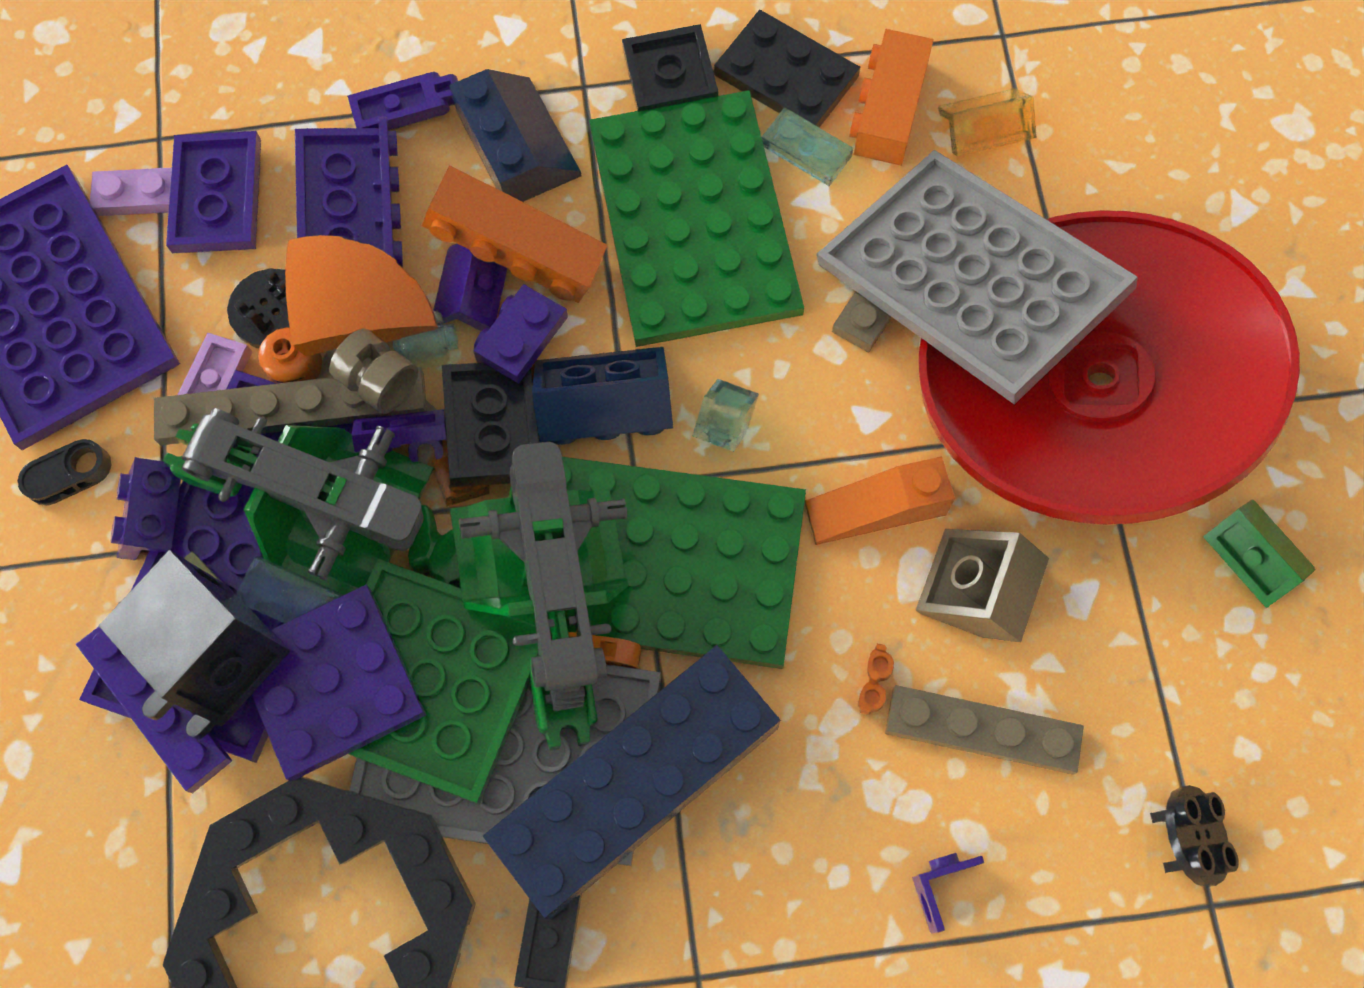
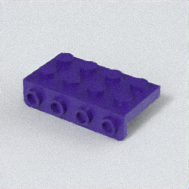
[295,117,403,267]

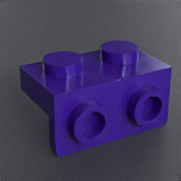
[473,284,568,384]
[110,457,181,560]

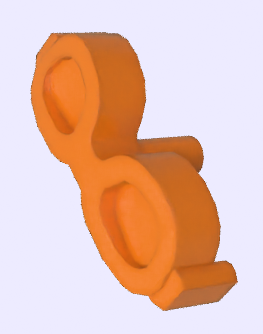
[858,643,894,715]

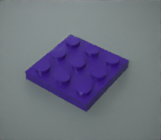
[252,584,426,782]

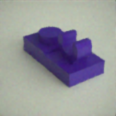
[352,409,446,462]

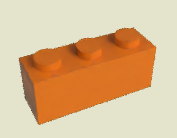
[849,29,934,166]

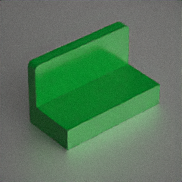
[1203,500,1316,608]

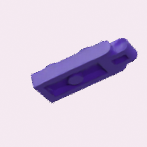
[347,72,458,130]

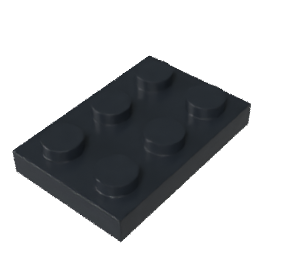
[714,9,860,134]
[442,363,539,487]

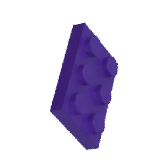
[166,131,261,253]

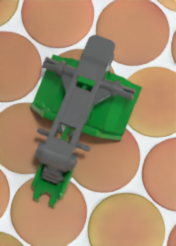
[162,408,434,599]
[450,442,628,750]

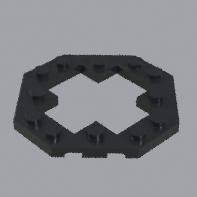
[162,776,476,988]

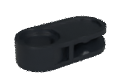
[17,439,112,506]

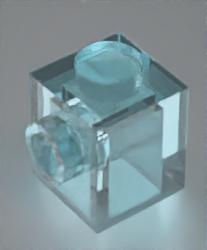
[692,379,759,452]

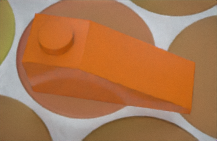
[805,456,955,545]

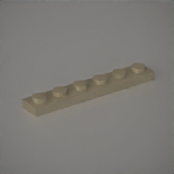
[154,367,427,446]

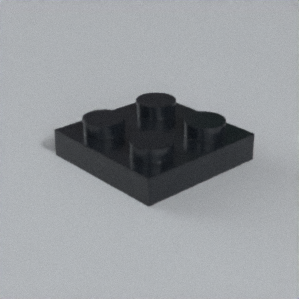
[622,24,718,112]

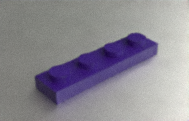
[76,626,232,794]

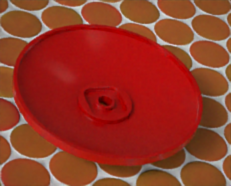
[919,210,1300,525]

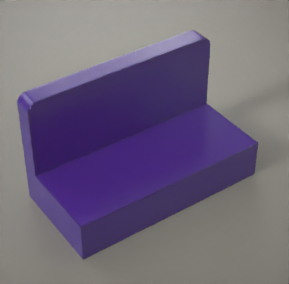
[433,244,508,331]

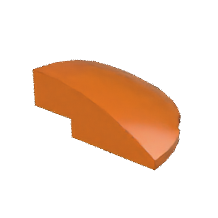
[285,235,438,356]

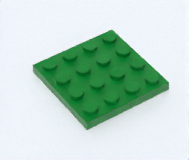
[348,558,551,805]

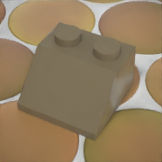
[916,528,1049,643]

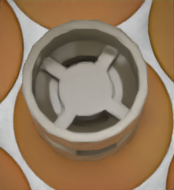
[329,328,418,414]

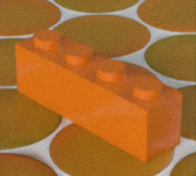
[422,165,608,303]

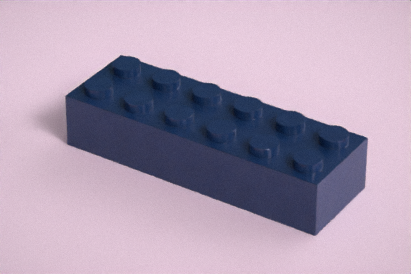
[483,645,781,920]

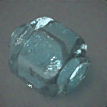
[393,311,459,370]

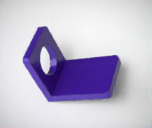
[912,853,985,934]

